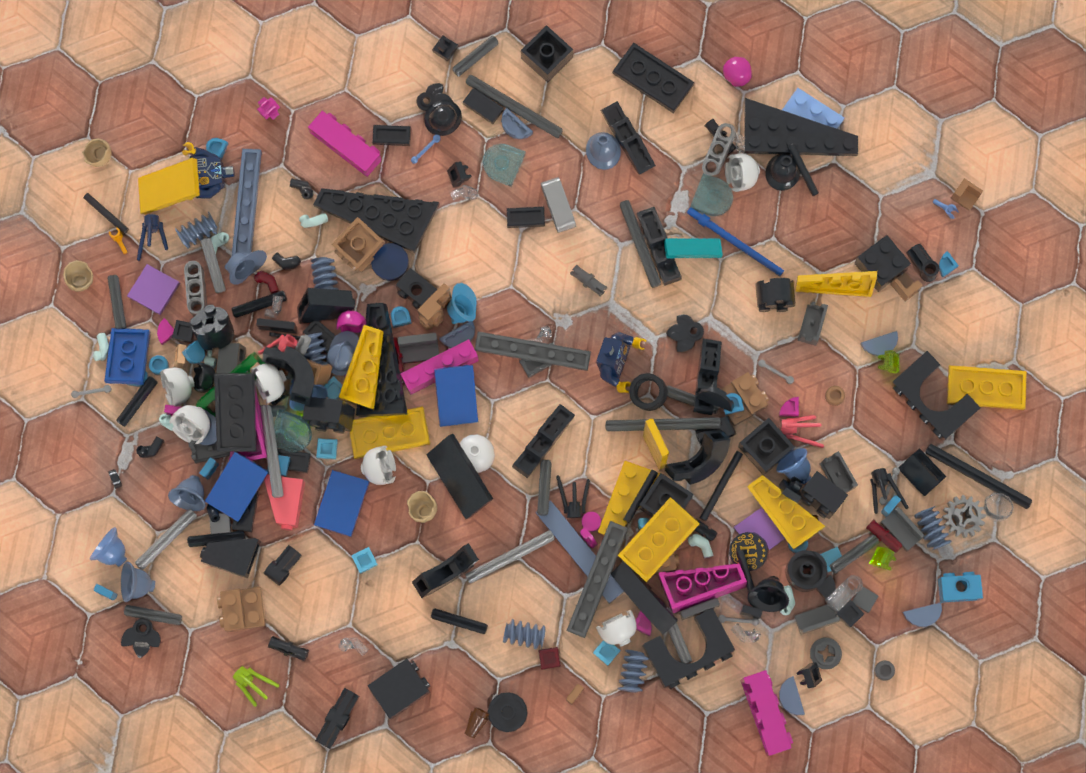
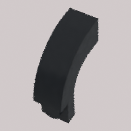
[262,346,314,406]
[665,430,730,485]
[412,543,479,598]

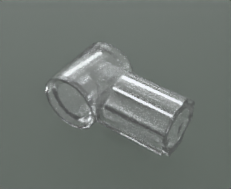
[825,575,863,612]

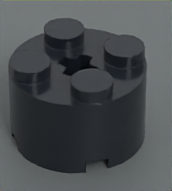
[755,278,796,312]
[190,305,234,350]
[785,550,827,592]

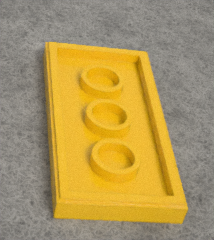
[138,158,200,215]
[947,365,1027,410]
[349,406,430,459]
[643,418,669,470]
[617,497,700,582]

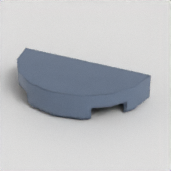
[501,107,533,139]
[439,321,475,348]
[860,331,898,357]
[902,603,942,627]
[779,676,805,716]

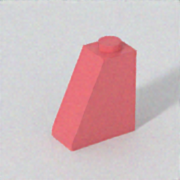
[264,475,305,530]

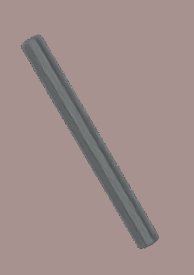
[466,75,563,138]
[605,417,721,431]

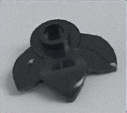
[416,83,453,111]
[666,314,704,352]
[121,618,161,658]

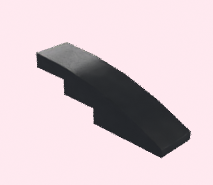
[600,101,656,175]
[637,207,682,286]
[693,338,722,415]
[512,404,575,478]
[611,561,678,634]

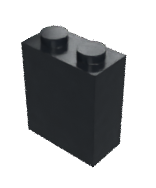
[367,658,431,720]

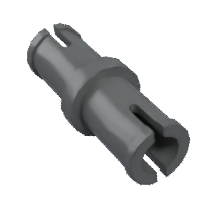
[570,265,607,297]

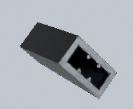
[297,288,355,324]
[200,538,261,579]

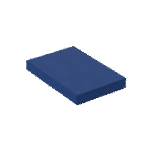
[104,328,151,385]
[434,364,478,427]
[205,452,269,522]
[314,470,369,537]

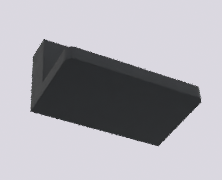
[898,448,947,496]

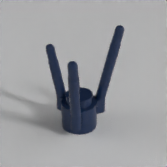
[137,214,168,261]

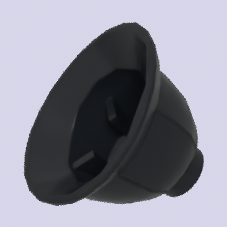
[424,100,462,136]
[765,154,801,191]
[747,576,789,612]

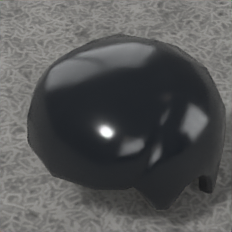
[193,362,215,393]

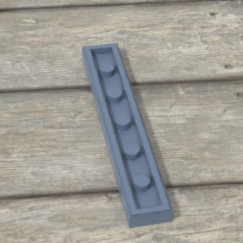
[232,149,262,256]
[535,500,624,604]

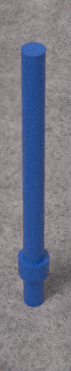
[687,207,784,276]

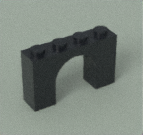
[893,351,981,440]
[642,608,735,689]

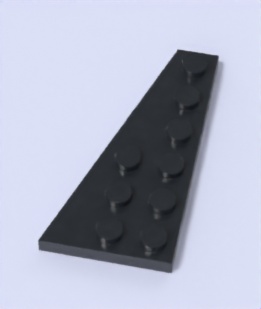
[744,98,858,156]
[313,188,440,253]
[356,303,408,417]

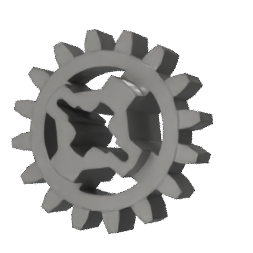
[942,495,986,538]

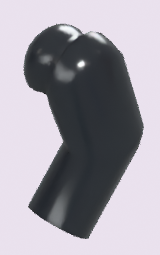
[290,178,313,199]
[272,252,301,270]
[136,436,164,458]
[206,504,220,522]

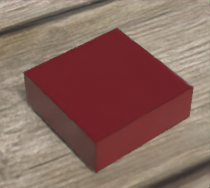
[538,647,561,670]

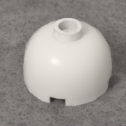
[725,153,760,192]
[251,364,286,404]
[160,367,194,406]
[169,405,210,444]
[459,434,495,473]
[361,446,396,485]
[596,610,637,647]

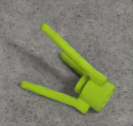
[233,666,279,707]

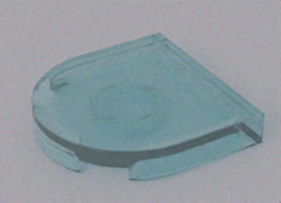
[483,144,526,187]
[690,173,733,216]
[274,409,312,453]

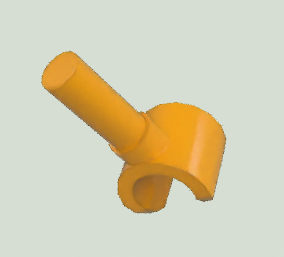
[109,227,128,254]

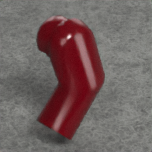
[254,271,279,294]

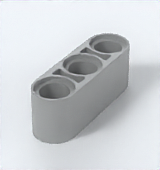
[702,123,736,176]
[541,177,576,233]
[184,261,207,317]

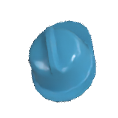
[447,283,477,324]

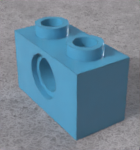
[938,572,983,603]

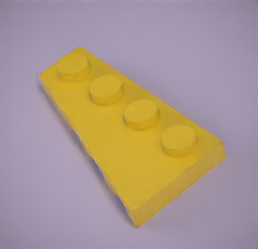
[795,271,877,297]
[339,325,383,409]
[598,460,660,535]
[747,475,826,550]

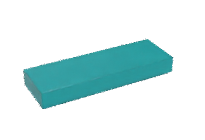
[664,238,723,258]

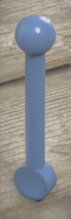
[411,135,440,164]

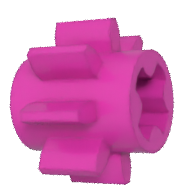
[257,97,280,120]

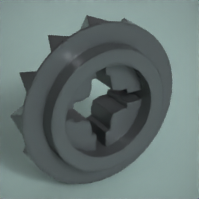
[810,638,842,669]

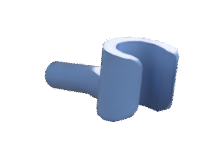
[933,199,959,219]

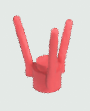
[258,334,298,366]
[781,415,824,448]

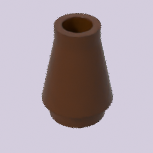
[465,707,489,739]

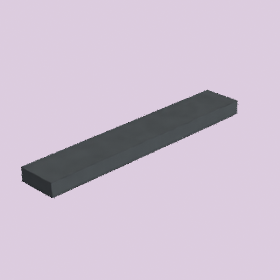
[474,331,591,371]
[566,521,629,638]

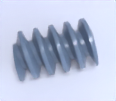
[175,212,217,249]
[310,257,339,290]
[304,332,328,365]
[914,506,952,551]
[503,619,546,649]
[618,650,649,693]

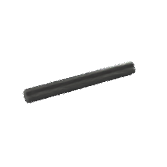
[620,200,661,288]

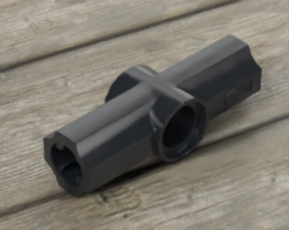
[315,688,360,749]

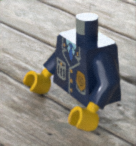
[182,142,235,200]
[596,332,646,393]

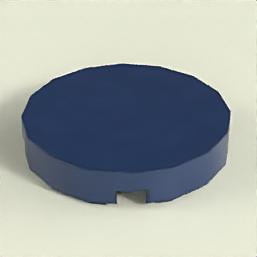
[371,243,409,281]

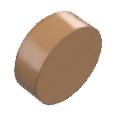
[825,386,845,406]

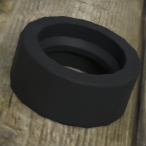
[629,373,668,411]

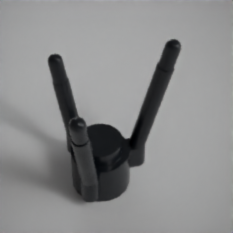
[870,468,909,514]
[556,475,590,518]

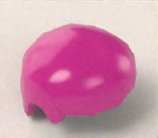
[723,57,752,87]
[336,310,366,333]

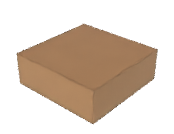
[566,684,584,705]

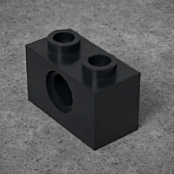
[396,268,437,310]

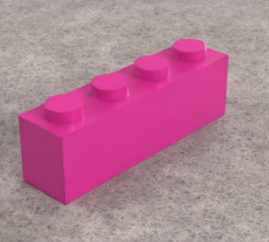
[308,110,381,177]
[400,339,479,395]

